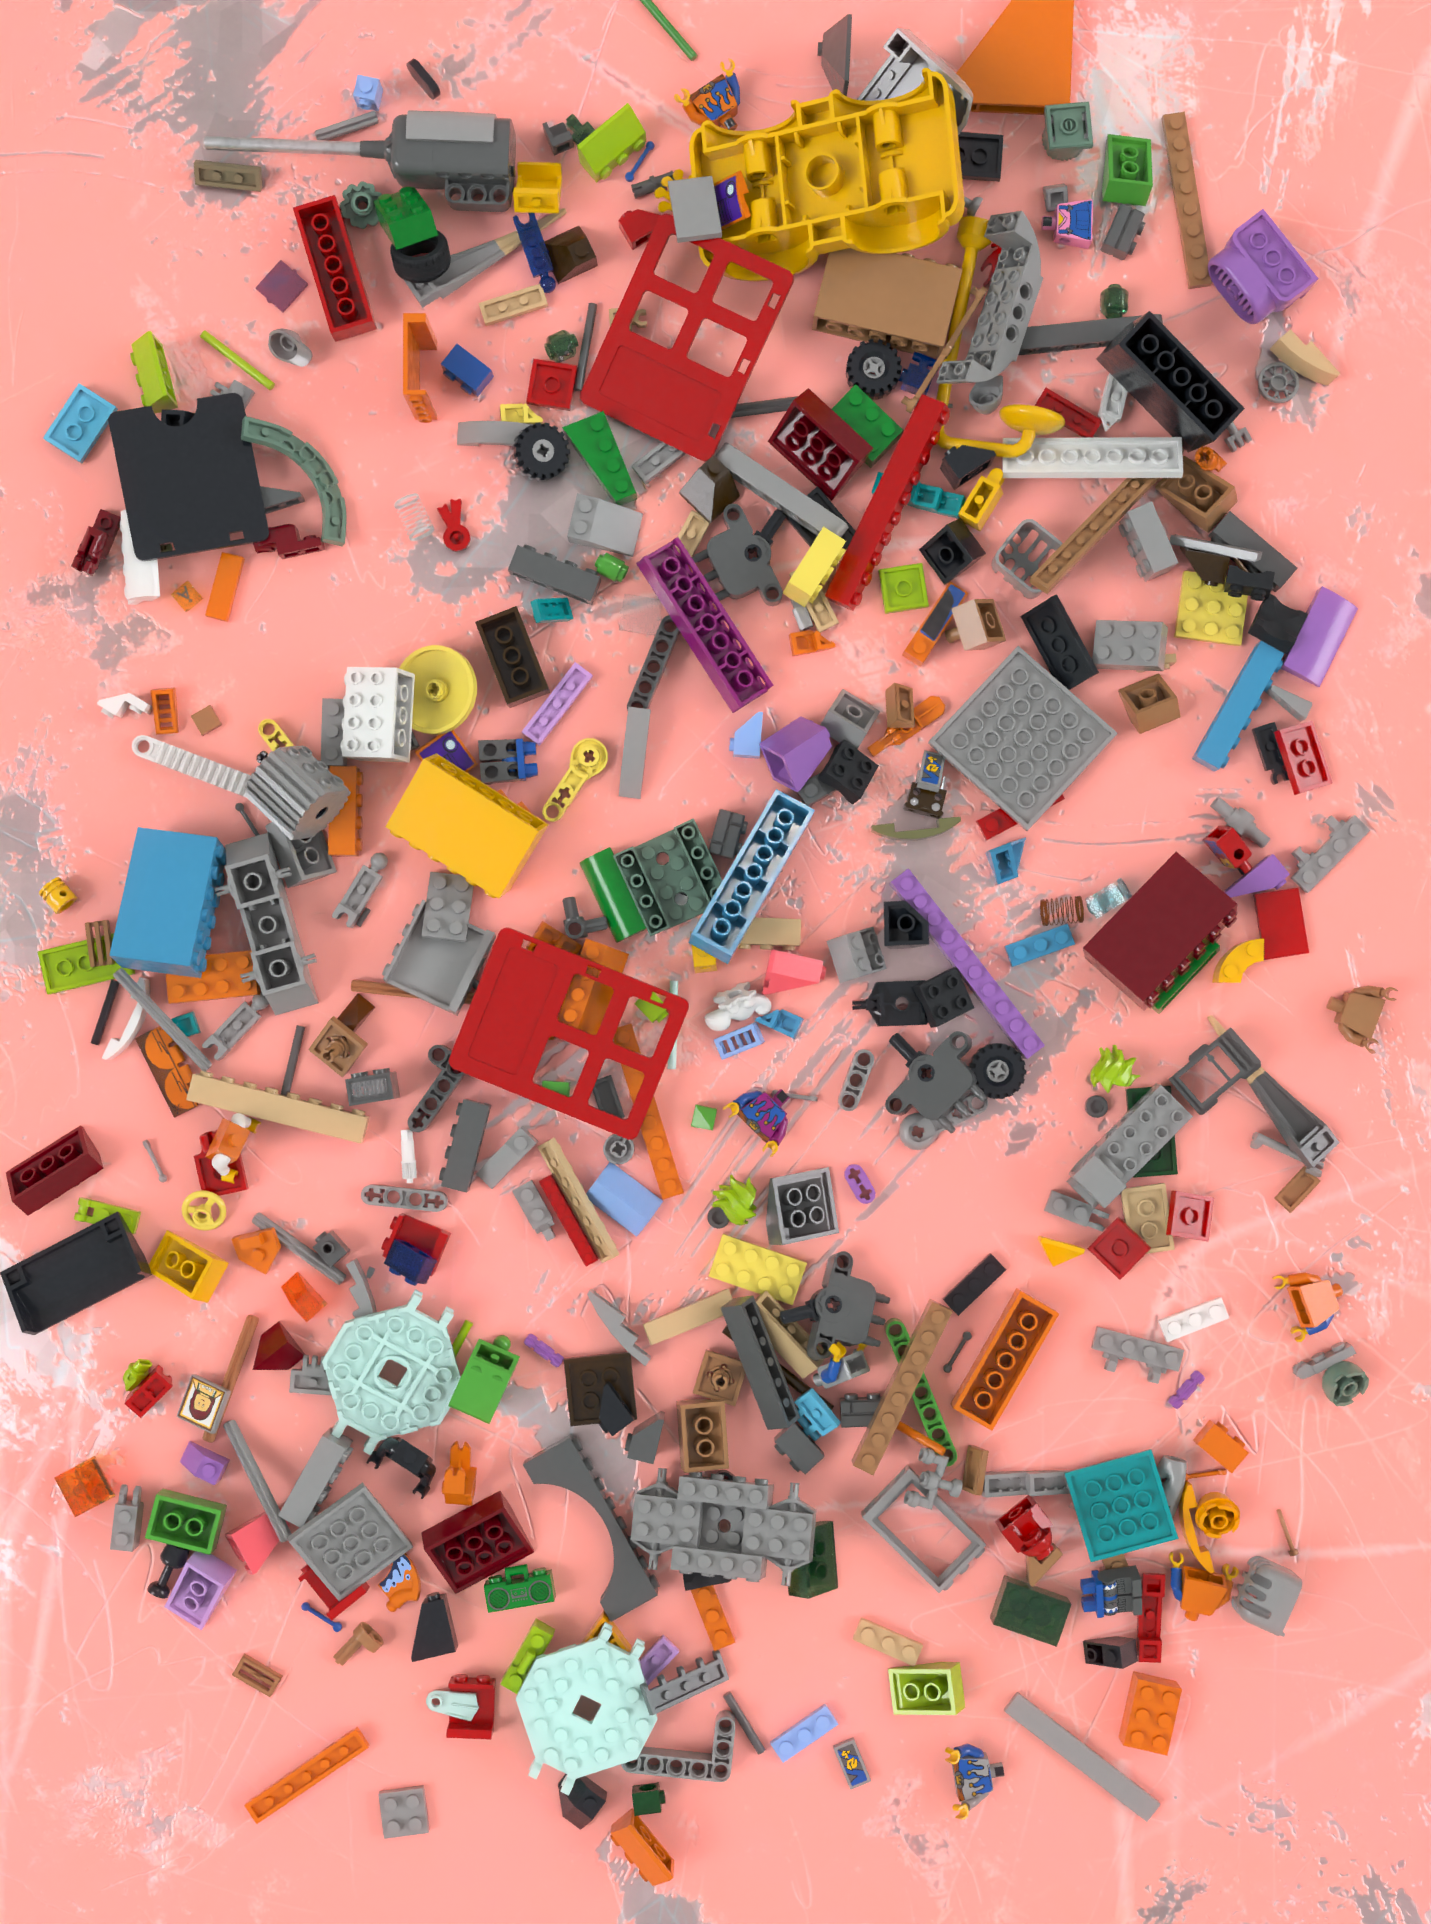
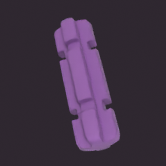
[524,1333,564,1368]
[1168,1370,1205,1409]

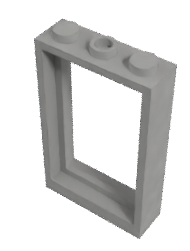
[861,1465,986,1593]

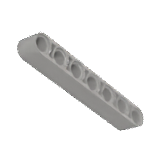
[715,443,849,537]

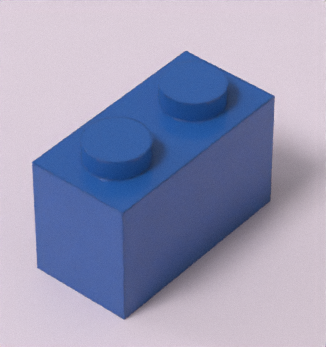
[441,344,494,397]

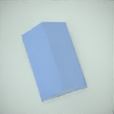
[586,1162,663,1237]

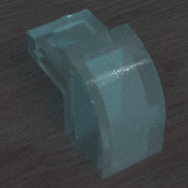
[1085,878,1132,919]

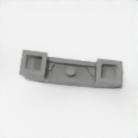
[457,421,545,450]

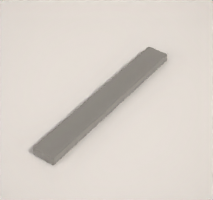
[1004,1692,1161,1822]

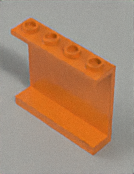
[403,313,438,423]

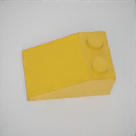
[149,1230,229,1303]

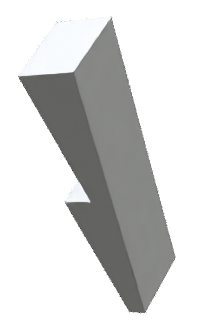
[981,1470,1071,1498]

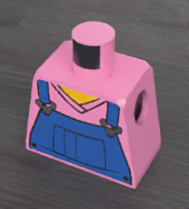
[1041,199,1093,249]

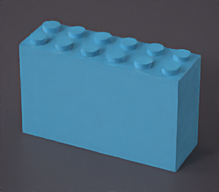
[109,827,227,978]

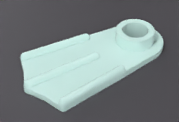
[426,1690,479,1721]

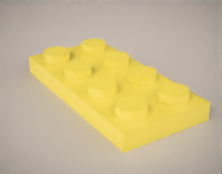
[708,1234,807,1305]

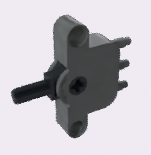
[885,1031,987,1134]

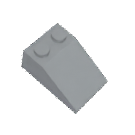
[567,493,643,557]

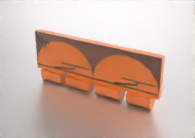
[135,1026,199,1118]

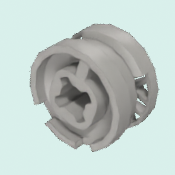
[603,1134,635,1165]

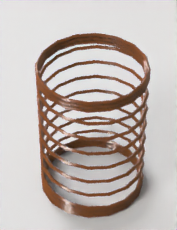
[1040,896,1084,926]

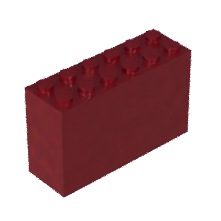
[1083,851,1238,1011]

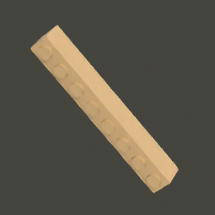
[186,1070,370,1144]

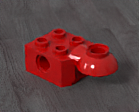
[995,1495,1054,1560]

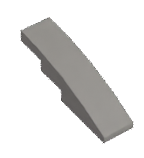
[618,707,651,799]
[346,1258,377,1318]
[587,1289,651,1366]

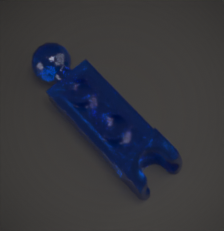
[513,213,556,293]

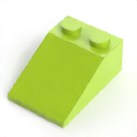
[888,1662,966,1715]

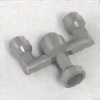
[904,1448,963,1510]

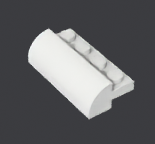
[120,510,160,605]

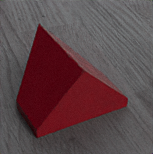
[252,1321,306,1370]

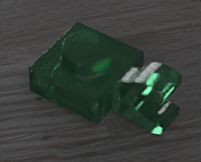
[566,113,595,145]

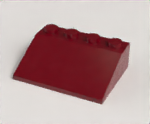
[768,388,874,501]
[421,1491,534,1594]

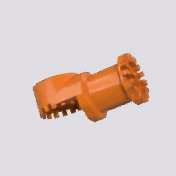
[1195,446,1227,472]

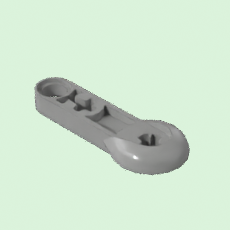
[899,1094,988,1150]

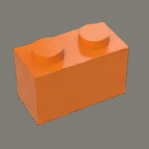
[1193,1420,1249,1473]

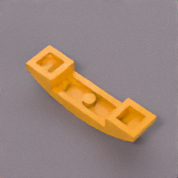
[1178,1481,1215,1574]

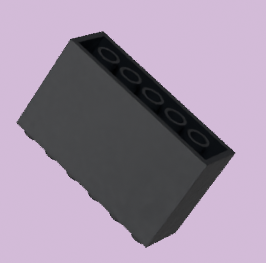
[1096,311,1245,453]

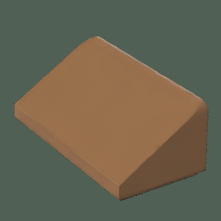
[885,682,915,728]

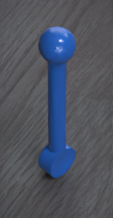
[625,141,654,182]
[301,1602,342,1632]

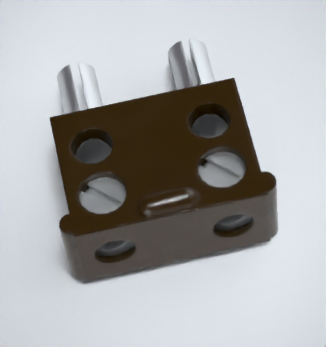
[903,770,947,819]

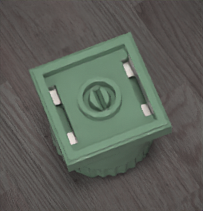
[1042,102,1093,161]

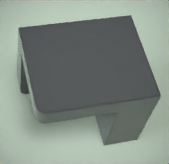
[542,122,574,156]

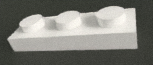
[1158,1296,1229,1342]

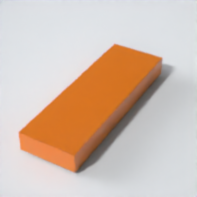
[205,552,245,622]

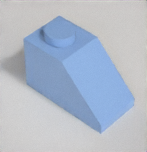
[729,712,763,759]

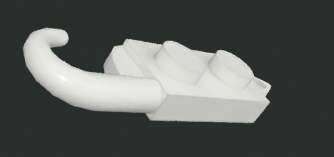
[1098,373,1128,431]

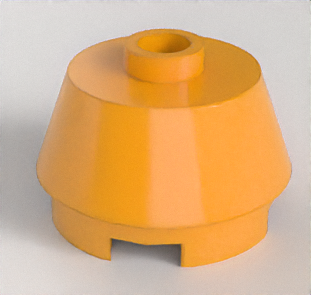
[1195,1492,1240,1538]

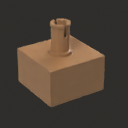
[945,599,1006,651]

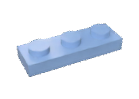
[770,1704,838,1763]

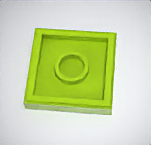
[878,563,929,614]

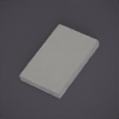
[668,176,722,243]

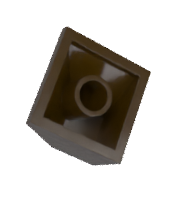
[539,226,598,284]
[679,455,740,524]
[1180,546,1230,586]

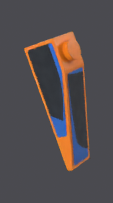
[902,581,968,667]

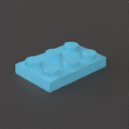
[43,383,118,464]

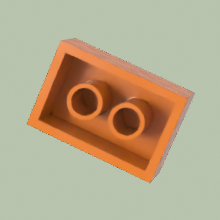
[1118,1671,1182,1756]

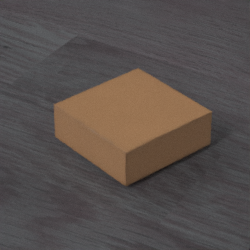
[191,705,222,736]

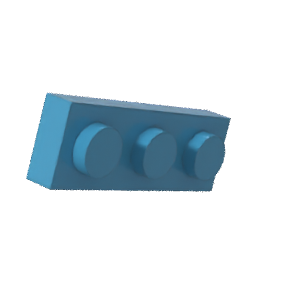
[1004,924,1075,967]

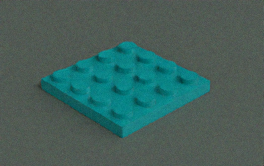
[1064,1449,1179,1562]

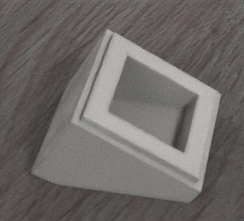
[1043,183,1068,212]

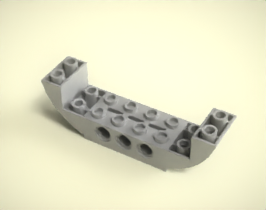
[936,211,1043,384]

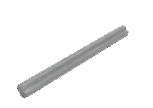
[113,968,212,1071]
[223,1420,292,1543]

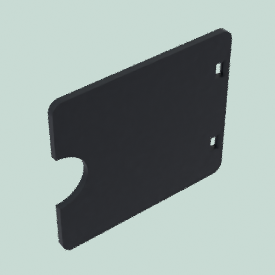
[108,393,269,561]

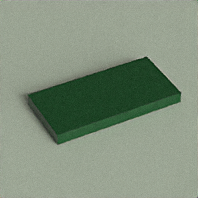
[1125,1086,1178,1178]

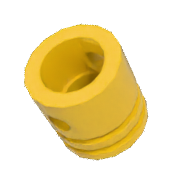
[39,877,77,914]

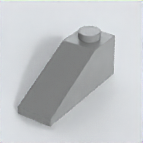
[476,1126,539,1189]

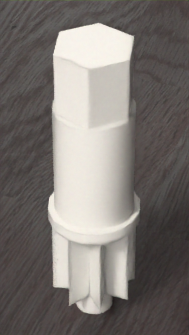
[401,1129,417,1183]

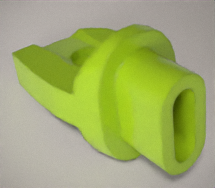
[123,1359,152,1391]

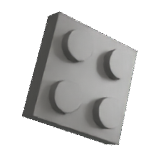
[378,1785,430,1839]

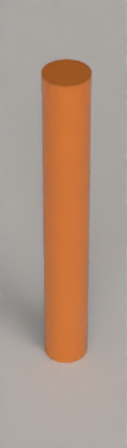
[896,1421,946,1456]

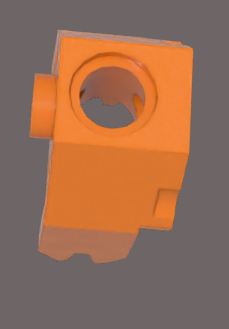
[442,1441,477,1506]

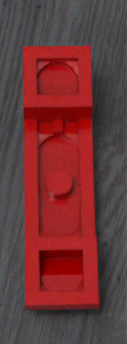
[1137,1573,1166,1663]

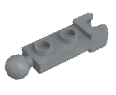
[332,852,388,928]
[202,992,269,1061]

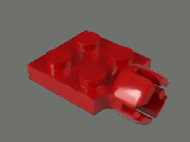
[193,1130,249,1199]

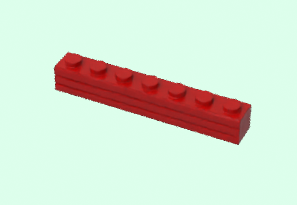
[539,1174,599,1267]

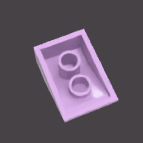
[164,1551,237,1631]

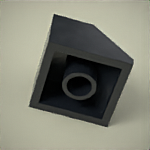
[940,445,996,490]
[919,518,986,585]

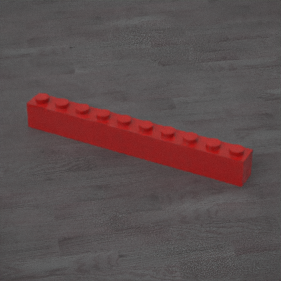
[825,394,950,611]

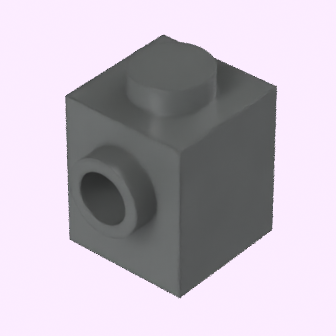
[312,1231,350,1267]

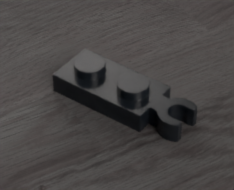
[1252,722,1289,785]

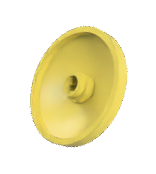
[399,645,477,735]

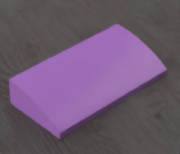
[1280,586,1358,687]

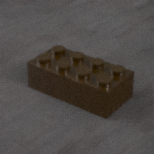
[475,606,551,708]

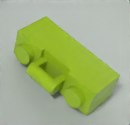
[500,1618,555,1694]

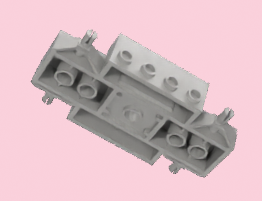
[630,1468,817,1586]

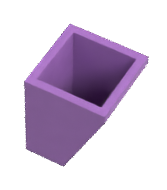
[759,716,832,792]

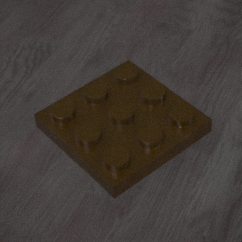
[564,1352,637,1427]

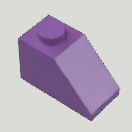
[180,1441,230,1485]

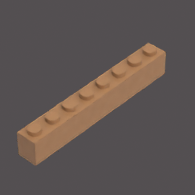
[851,1299,953,1476]

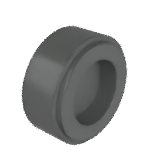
[1085,1095,1108,1118]
[707,1207,729,1229]

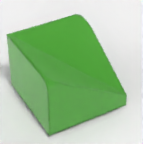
[691,1104,717,1131]

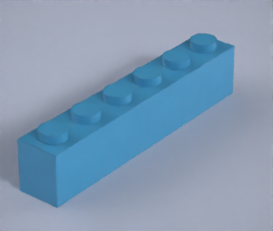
[1192,641,1284,772]

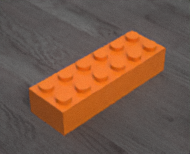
[950,1288,1059,1431]

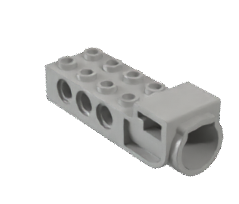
[1066,1083,1193,1208]

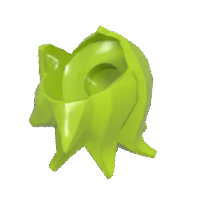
[1090,1045,1141,1093]
[712,1175,757,1225]

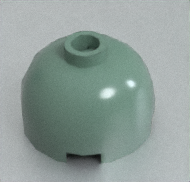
[1322,1361,1369,1406]

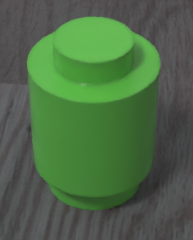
[595,552,629,582]

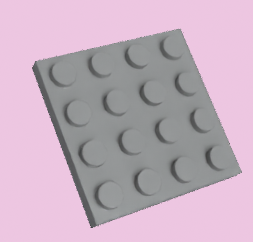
[287,1482,413,1601]

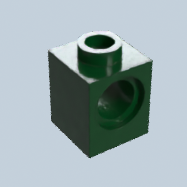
[632,1782,666,1816]

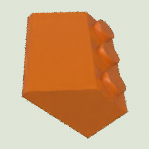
[610,1808,674,1886]

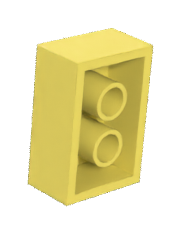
[783,526,846,608]

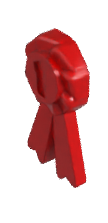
[437,498,471,552]

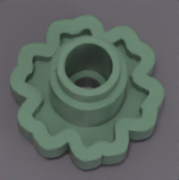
[340,181,382,229]

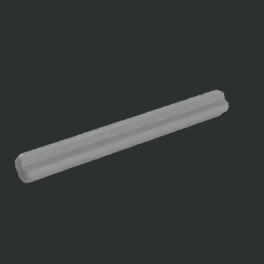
[252,1212,346,1285]

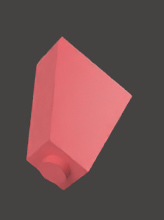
[762,950,826,995]
[224,1506,290,1575]

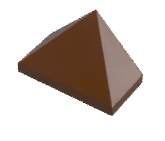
[337,993,375,1041]

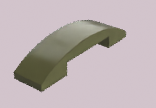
[870,816,961,841]

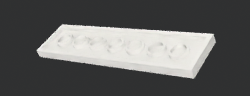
[1002,437,1183,478]

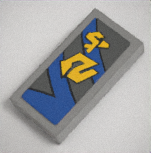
[917,750,945,792]
[833,1737,871,1790]

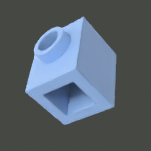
[353,75,383,111]

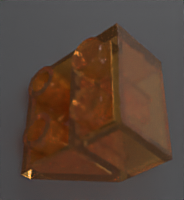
[54,1456,116,1517]

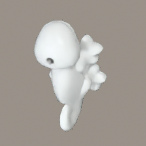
[704,982,772,1031]

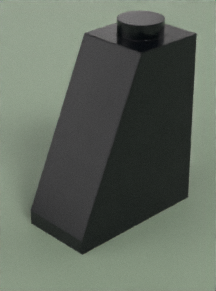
[411,1592,458,1662]

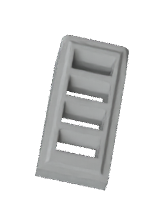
[1265,685,1313,722]

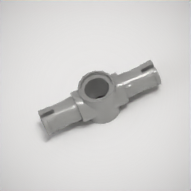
[1210,797,1270,848]

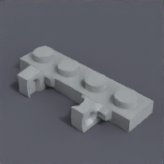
[1290,815,1370,893]
[1091,1326,1184,1384]

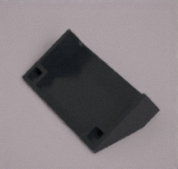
[0,1212,152,1335]

